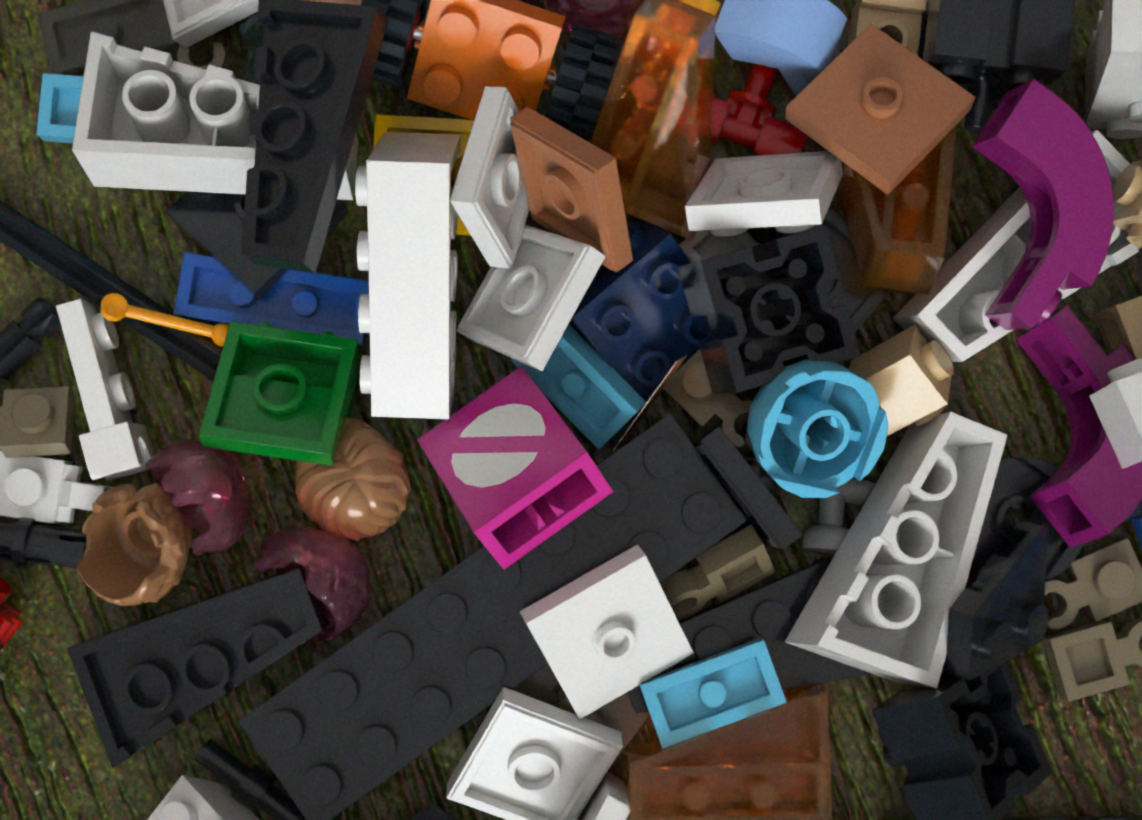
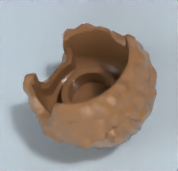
[295,417,411,541]
[76,484,192,606]

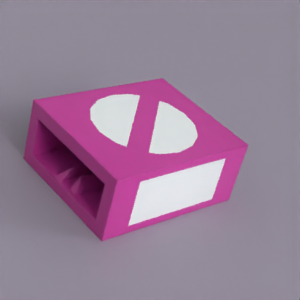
[417,366,613,570]

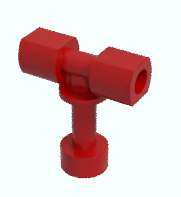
[675,64,807,156]

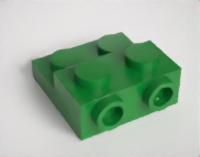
[199,321,361,466]

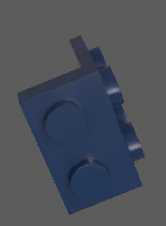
[570,216,714,401]

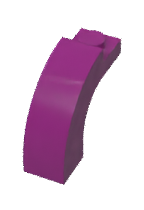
[971,79,1114,330]
[1015,305,1142,548]

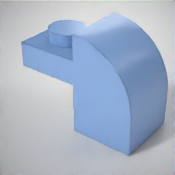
[713,0,847,95]

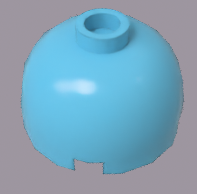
[747,359,889,498]

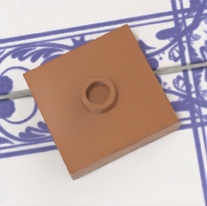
[785,24,975,195]
[510,107,633,273]

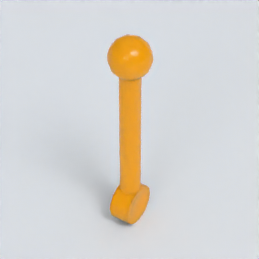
[100,293,229,347]

